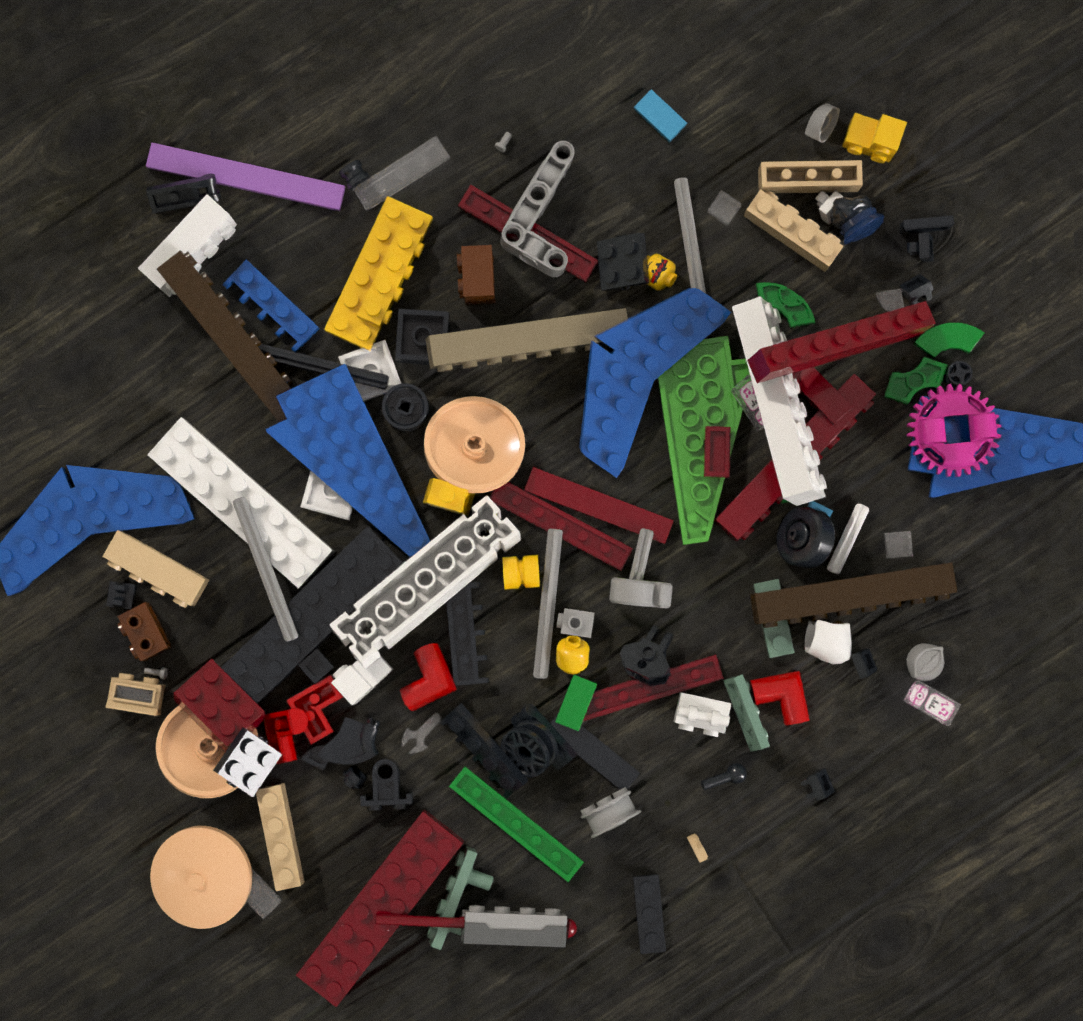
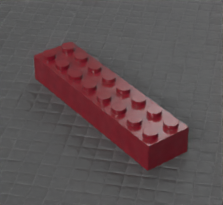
[296,809,464,1007]

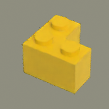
[842,113,907,163]

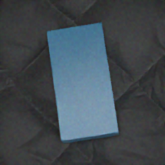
[634,89,687,143]

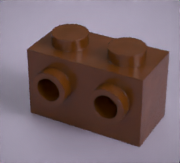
[118,602,172,661]

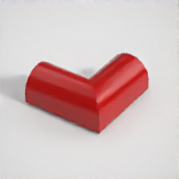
[400,643,457,711]
[750,671,810,725]
[286,675,344,744]
[264,708,308,764]

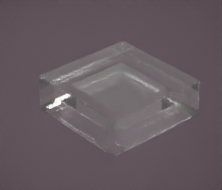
[707,190,742,226]
[884,531,913,558]

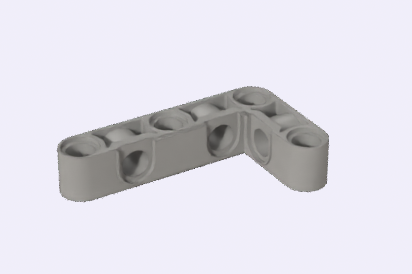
[500,141,574,277]

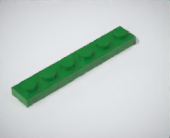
[449,766,584,882]

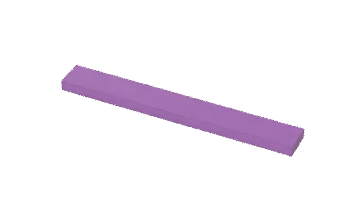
[146,142,346,211]

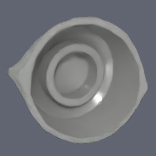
[805,104,840,143]
[906,643,945,681]

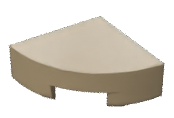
[687,833,708,862]

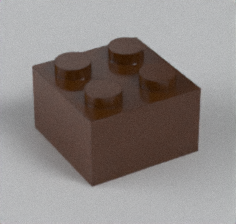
[457,245,495,305]

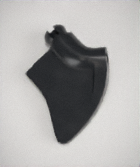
[318,717,380,764]

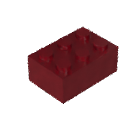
[174,659,265,752]

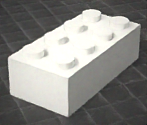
[138,195,237,297]

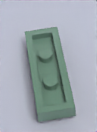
[753,579,794,658]
[723,674,770,752]

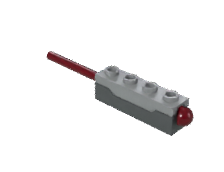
[375,905,577,947]

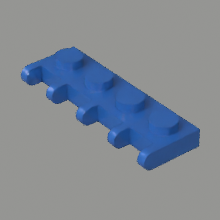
[223,260,320,352]

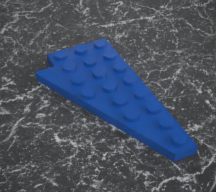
[266,364,430,557]
[908,396,1083,498]

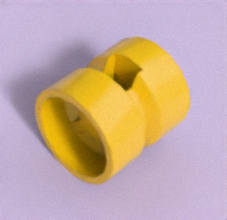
[502,555,540,589]

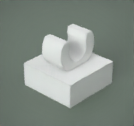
[815,191,843,225]

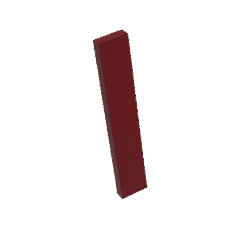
[458,185,598,283]
[524,467,674,544]
[490,482,633,571]
[583,655,723,721]

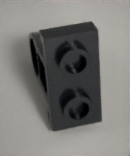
[360,757,414,811]

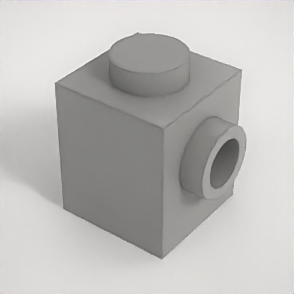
[556,608,595,638]

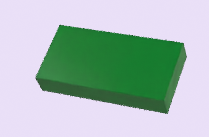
[555,675,597,731]

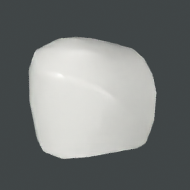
[805,620,852,664]

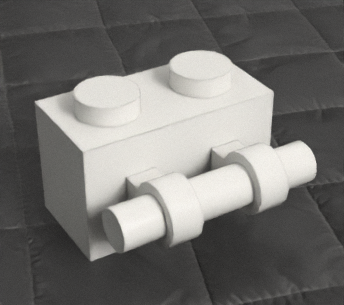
[674,692,731,737]

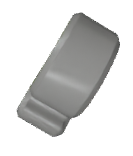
[609,577,673,608]

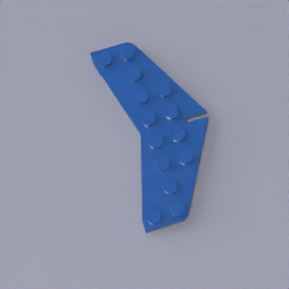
[580,288,731,478]
[0,465,195,596]

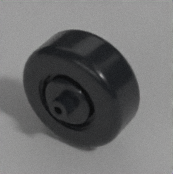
[776,506,835,569]

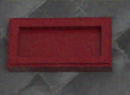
[704,426,731,478]

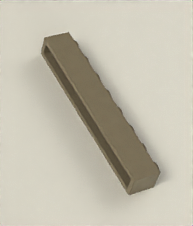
[426,308,628,372]

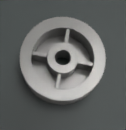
[581,787,641,838]

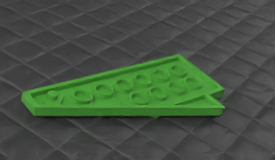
[658,336,751,545]

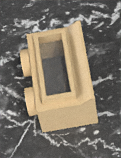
[105,673,166,716]

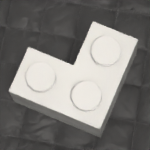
[331,655,393,705]

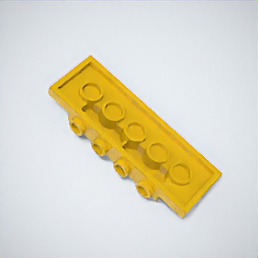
[324,196,433,352]

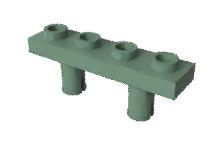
[427,846,493,950]

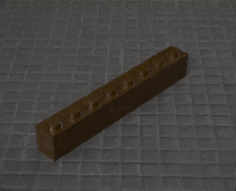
[156,250,293,423]
[750,562,957,628]

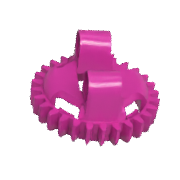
[907,384,1001,477]

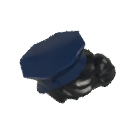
[830,195,884,244]

